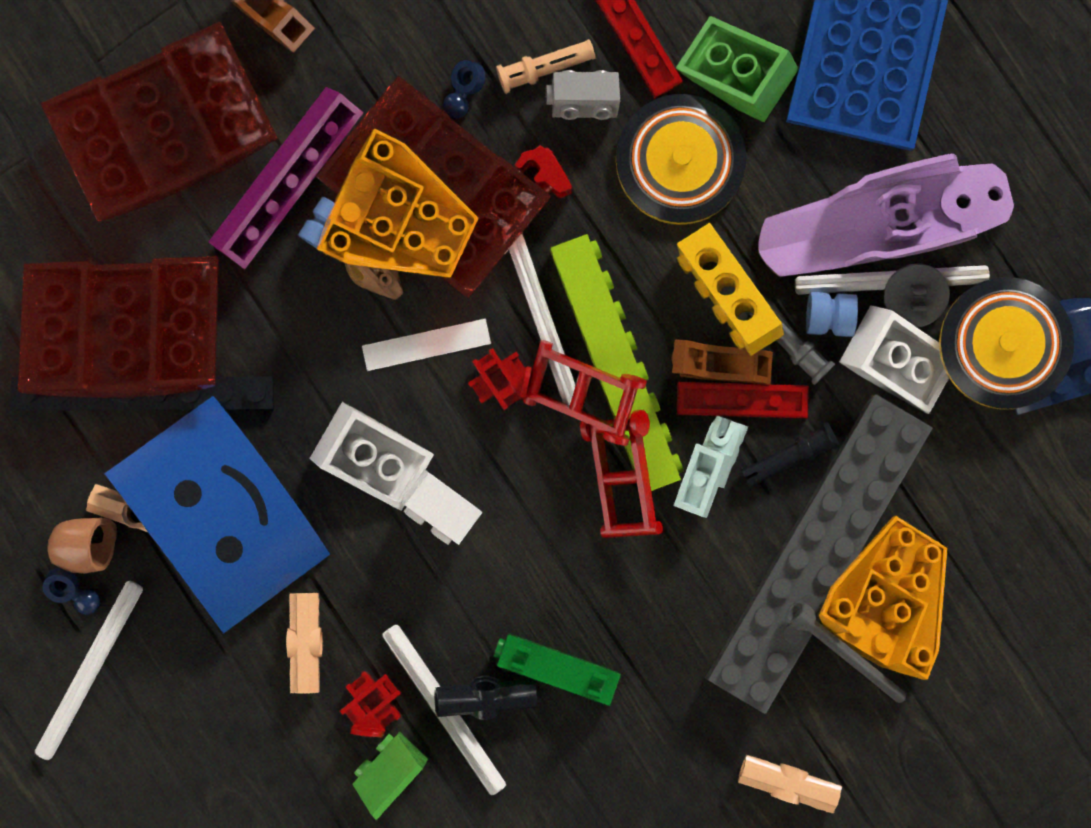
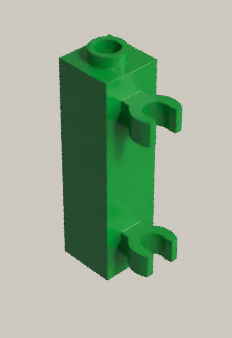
[493,633,621,706]

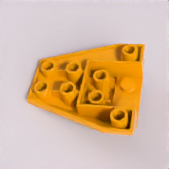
[317,128,479,278]
[819,516,947,680]

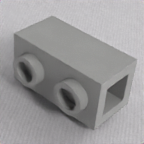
[546,70,620,120]

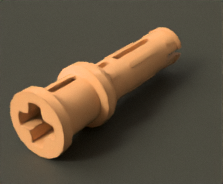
[496,39,596,94]

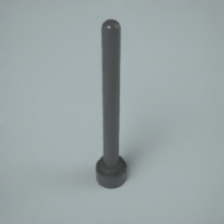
[785,600,906,703]

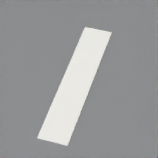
[362,319,491,371]

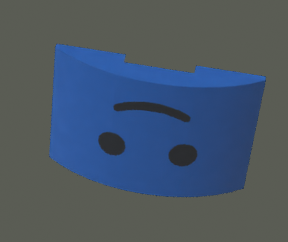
[105,396,330,634]

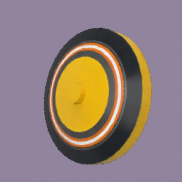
[616,94,746,225]
[939,277,1074,409]

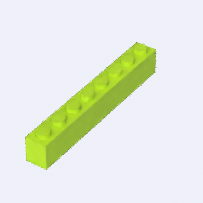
[550,234,684,491]

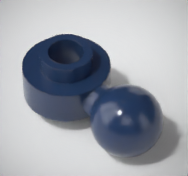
[443,60,485,119]
[43,568,100,615]

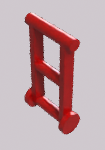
[523,340,647,446]
[580,410,663,538]

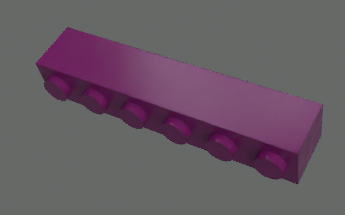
[208,87,363,269]

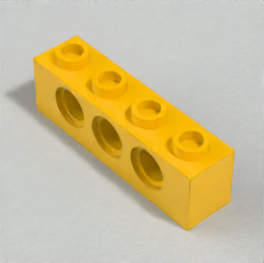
[676,223,784,356]

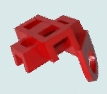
[468,348,532,410]
[340,671,401,737]

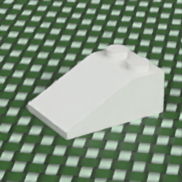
[839,305,949,414]
[310,402,434,511]

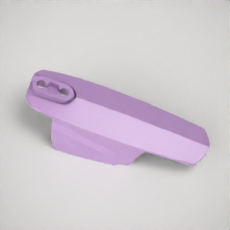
[758,154,1014,277]

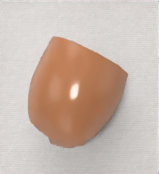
[47,518,117,574]

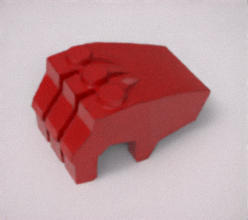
[514,145,573,198]

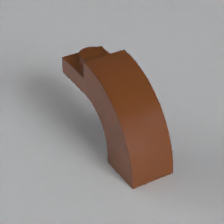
[230,0,315,53]
[672,340,773,384]

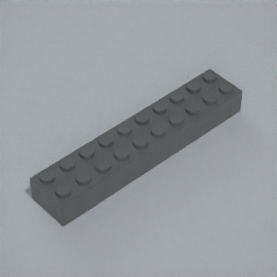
[705,394,933,714]

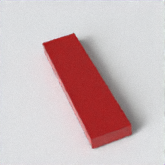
[596,0,683,100]
[676,382,809,419]

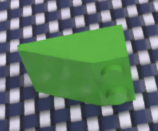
[675,16,799,122]
[352,732,429,820]

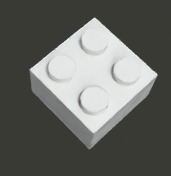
[402,470,482,545]

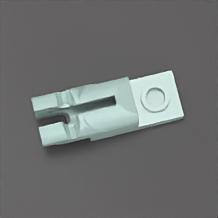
[673,415,748,518]

